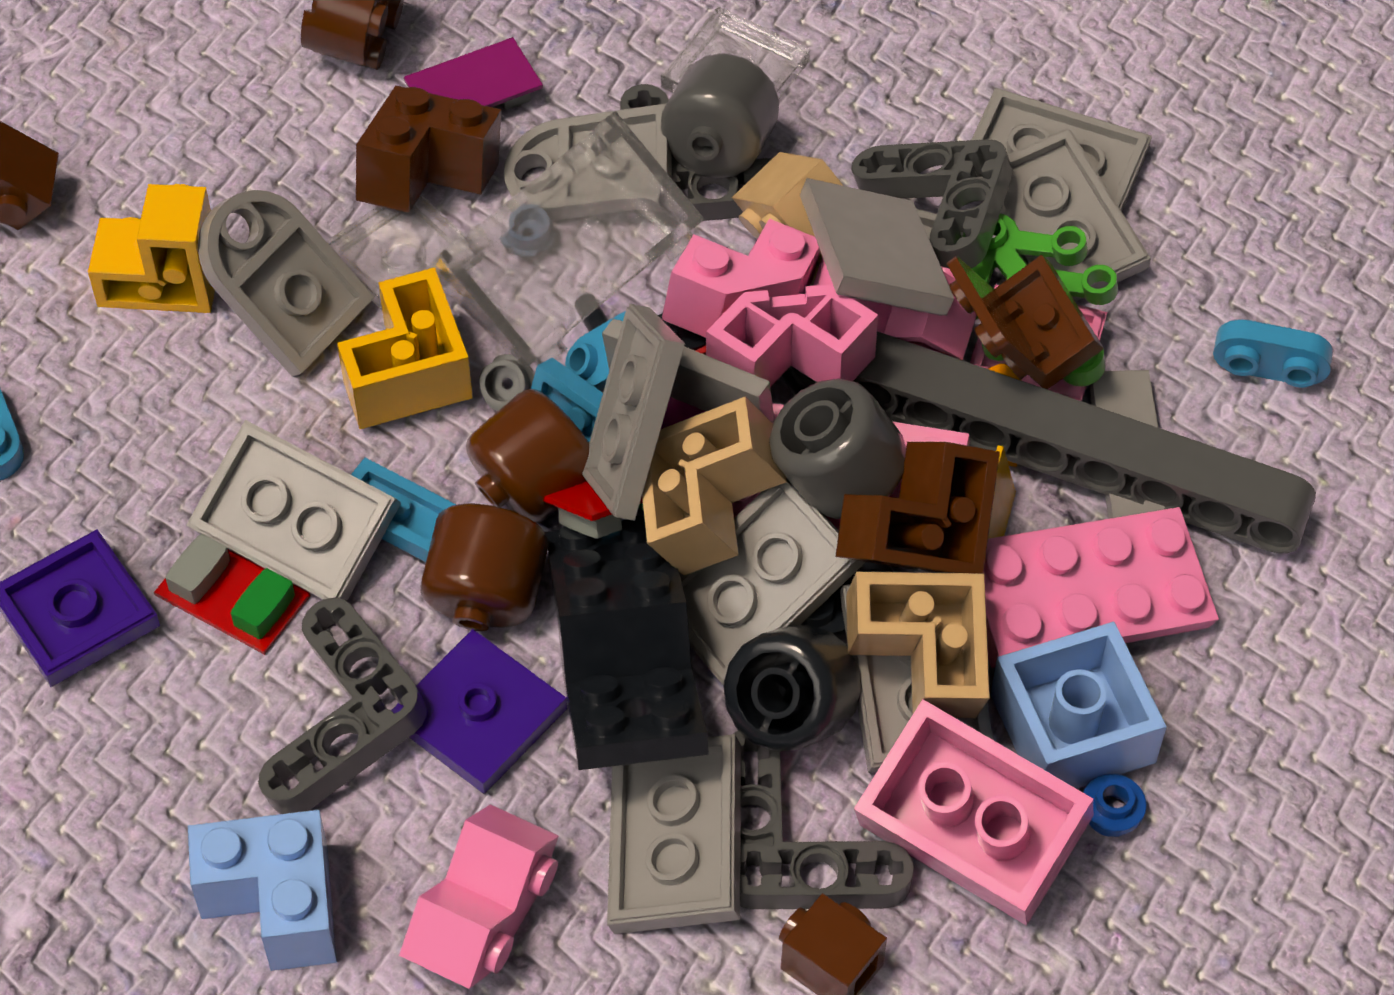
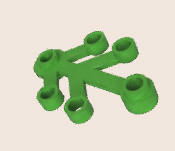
[962,214,1118,386]

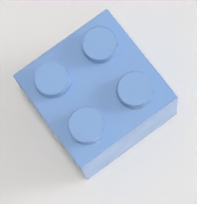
[990,621,1167,789]

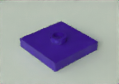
[0,529,160,687]
[391,629,567,795]

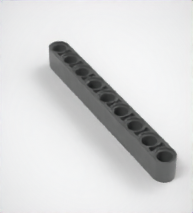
[792,331,1316,553]

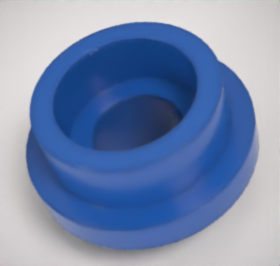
[1083,774,1146,837]

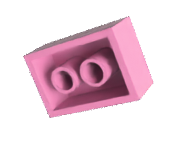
[854,699,1094,926]

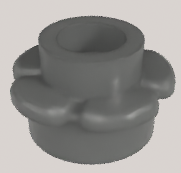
[479,354,535,411]

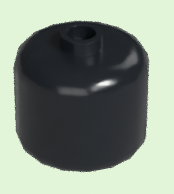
[723,624,862,752]

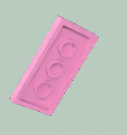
[983,507,1219,668]

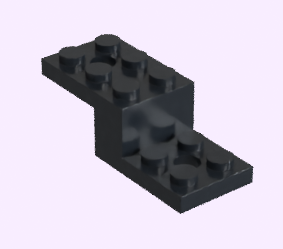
[545,516,709,770]

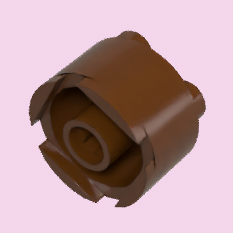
[301,0,404,70]

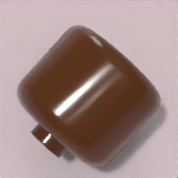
[466,389,589,523]
[420,503,549,631]

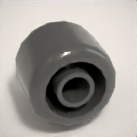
[661,53,780,179]
[769,378,906,519]

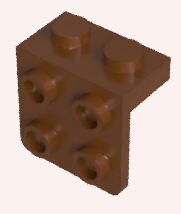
[947,255,1104,390]

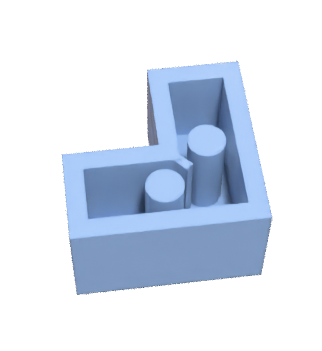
[188,810,337,971]

